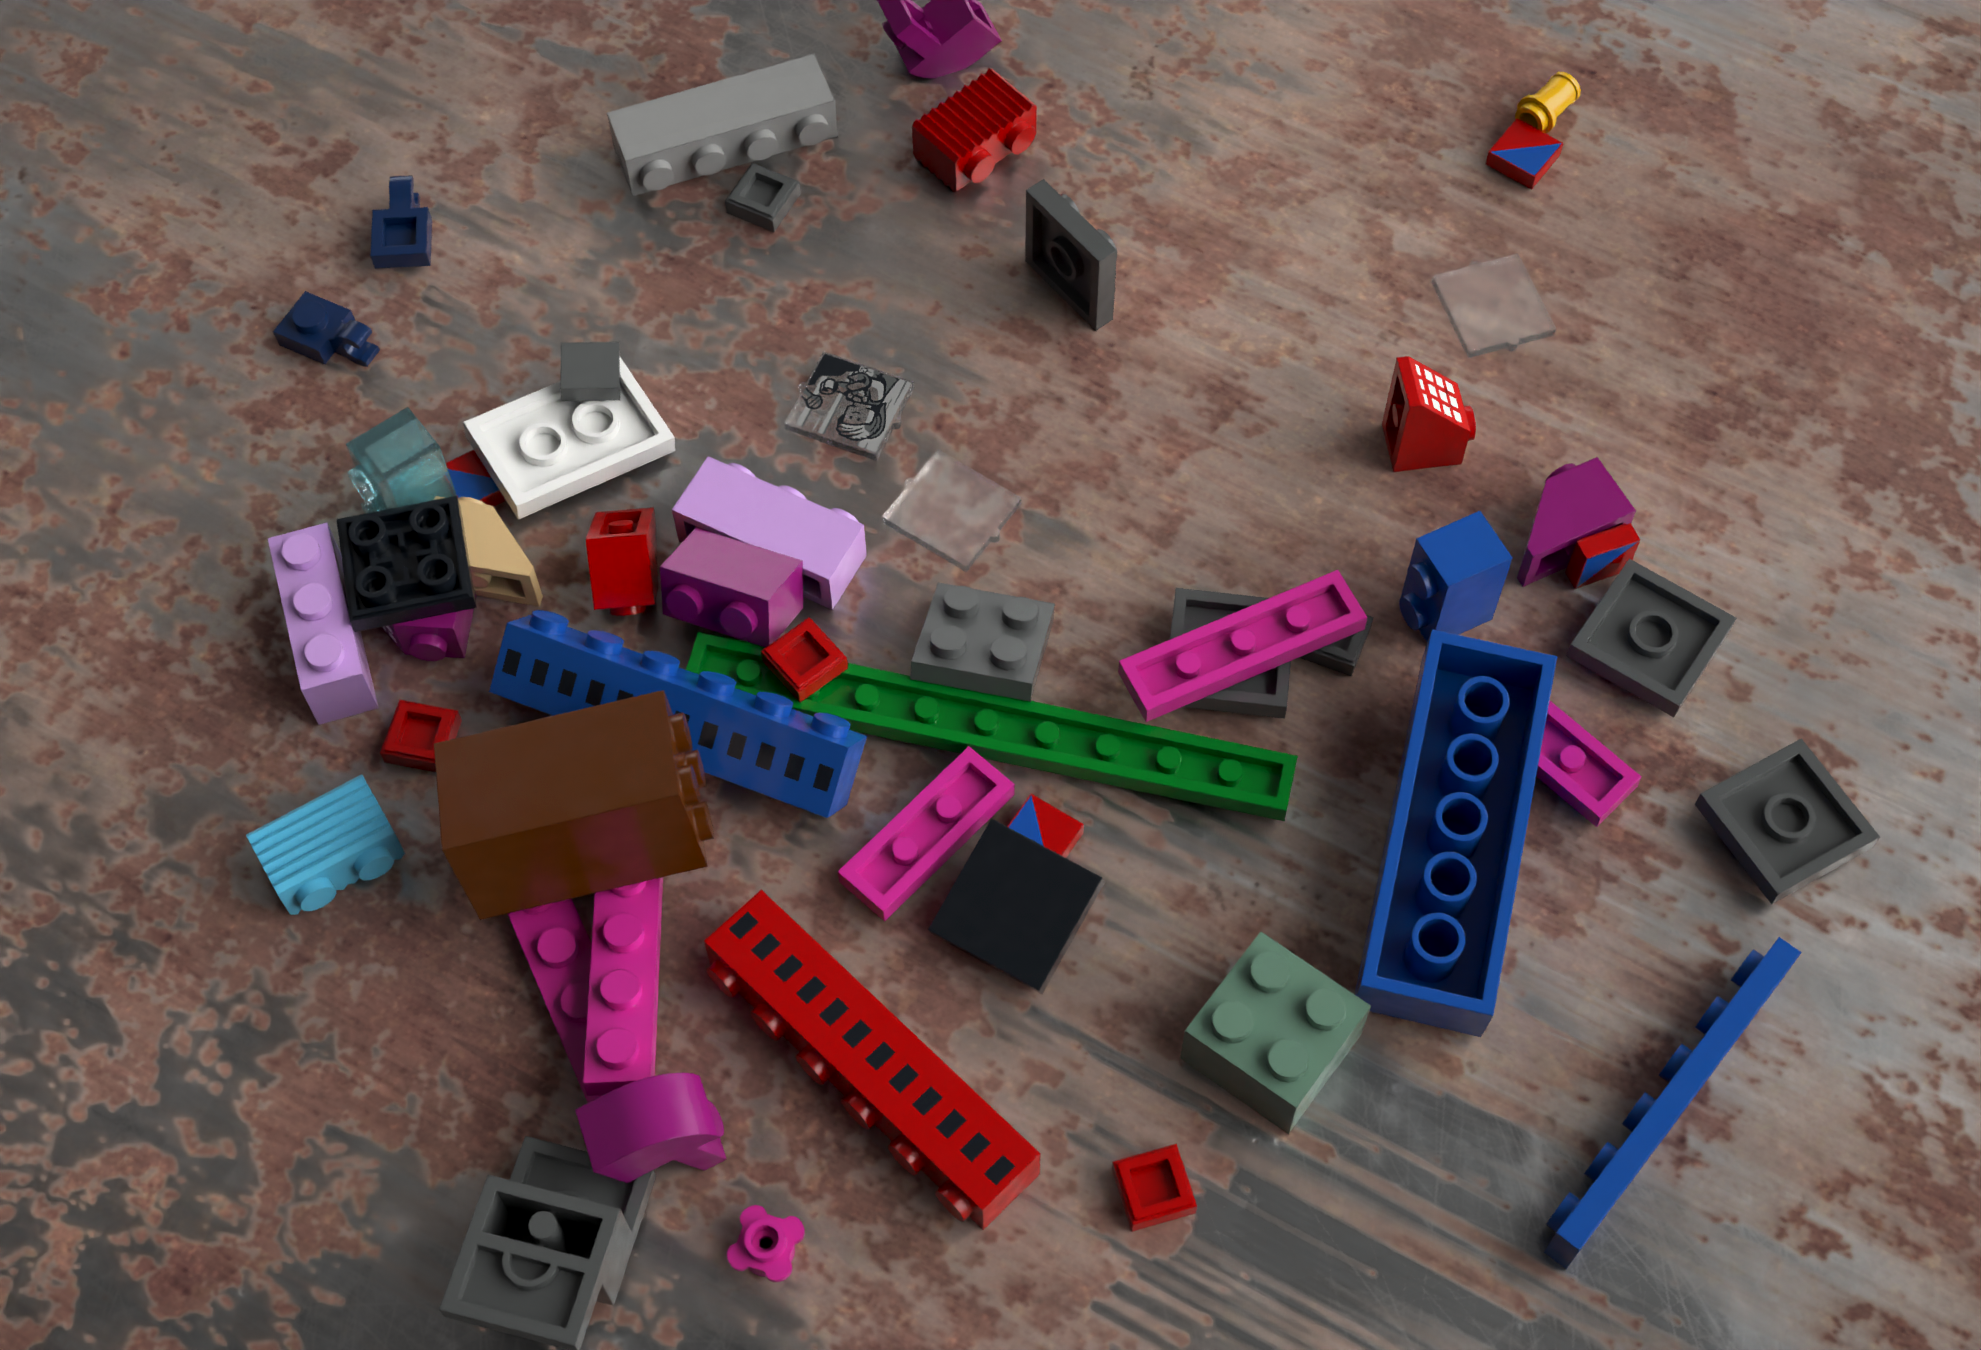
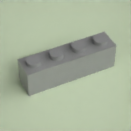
[607,54,838,196]

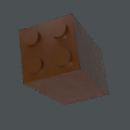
[434,690,714,920]

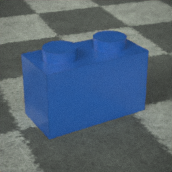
[1399,511,1513,642]

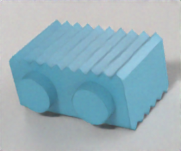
[246,774,405,915]

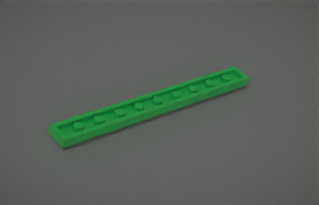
[686,632,1298,821]

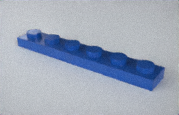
[1544,937,1802,1269]

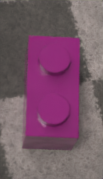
[660,528,803,648]

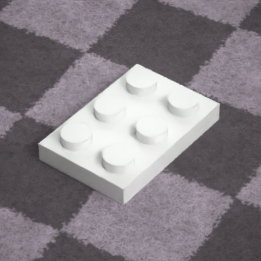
[463,357,675,520]

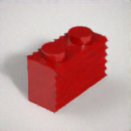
[912,68,1037,192]

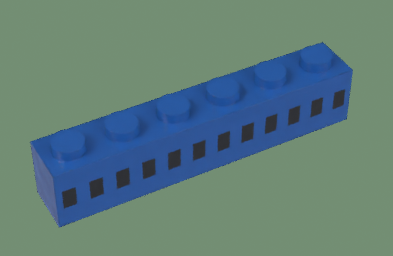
[489,610,867,818]

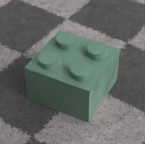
[1180,931,1371,1134]

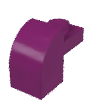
[877,0,1002,78]
[575,1073,727,1183]

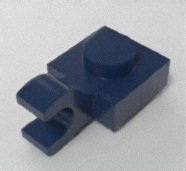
[370,175,432,269]
[273,291,380,367]

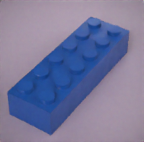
[1354,629,1557,1037]

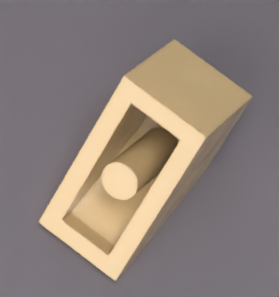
[434,496,543,607]

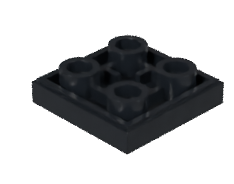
[336,496,477,632]
[928,818,1105,994]

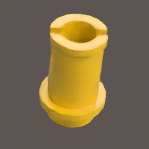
[1515,72,1581,133]

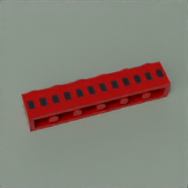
[704,889,1040,1230]

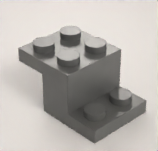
[439,1136,656,1350]

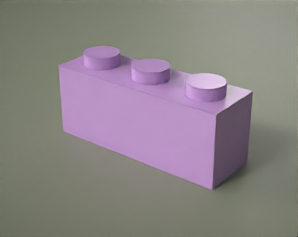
[672,456,867,610]
[267,523,379,725]

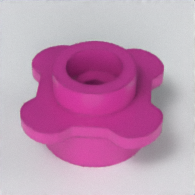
[727,1205,805,1282]

